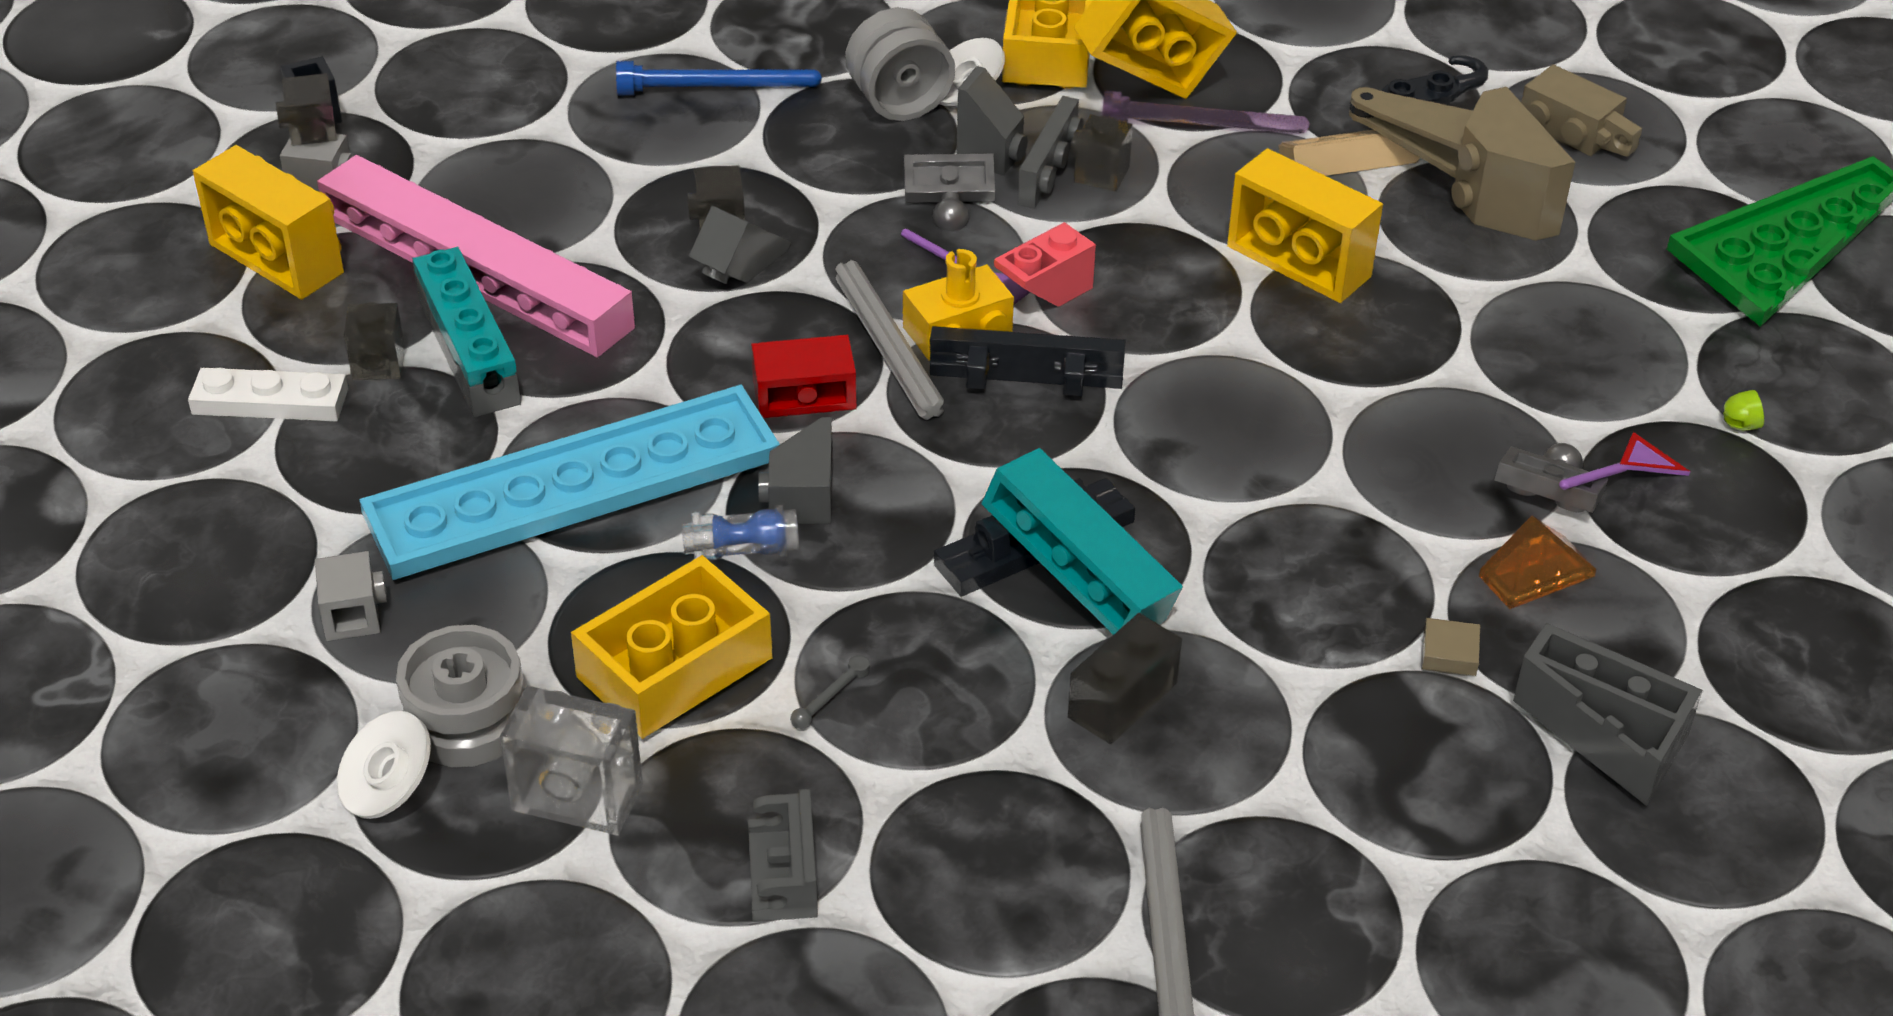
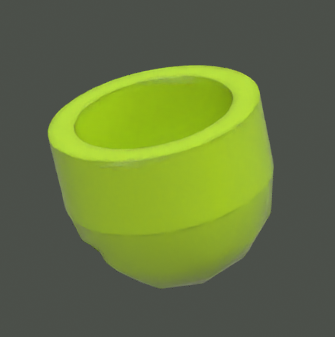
[1723,390,1764,431]

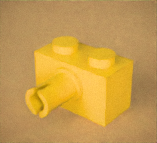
[903,249,1014,360]

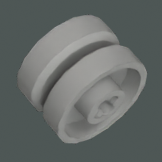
[845,7,955,121]
[396,625,528,767]

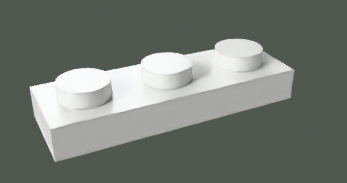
[188,368,348,421]

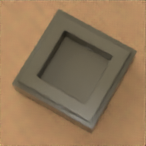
[1422,618,1480,676]

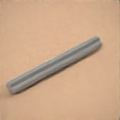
[835,260,944,420]
[1140,807,1194,1016]

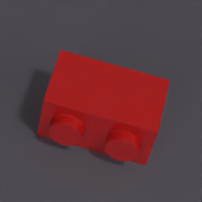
[751,335,857,418]

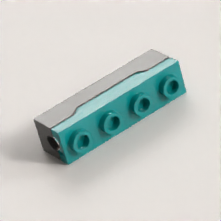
[412,247,521,417]

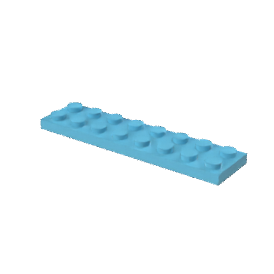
[359,384,780,580]

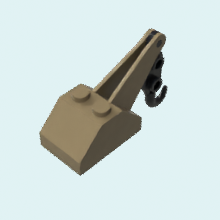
[1349,55,1575,241]

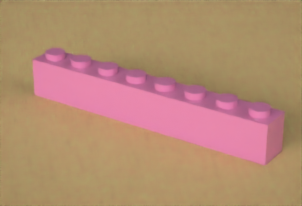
[317,155,635,358]

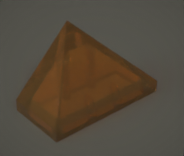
[1479,516,1597,610]

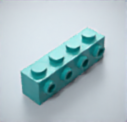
[981,448,1184,645]

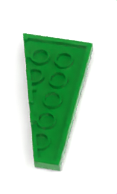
[1666,156,1893,327]

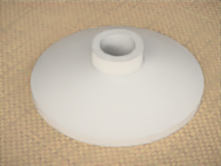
[939,38,1005,106]
[337,711,431,819]

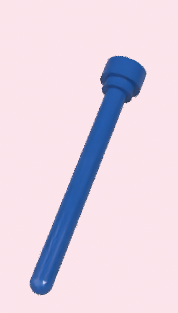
[616,61,822,96]

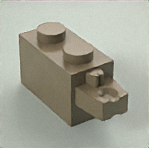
[1521,64,1642,157]

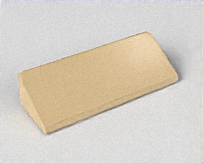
[1279,130,1420,176]

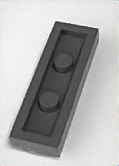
[1018,95,1084,209]

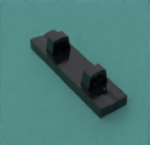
[930,326,1126,396]
[934,478,1135,597]

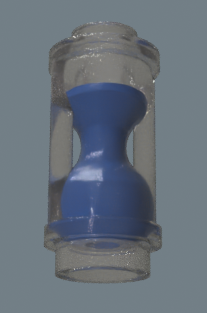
[682,505,800,560]

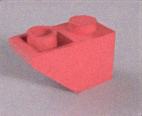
[994,222,1096,307]

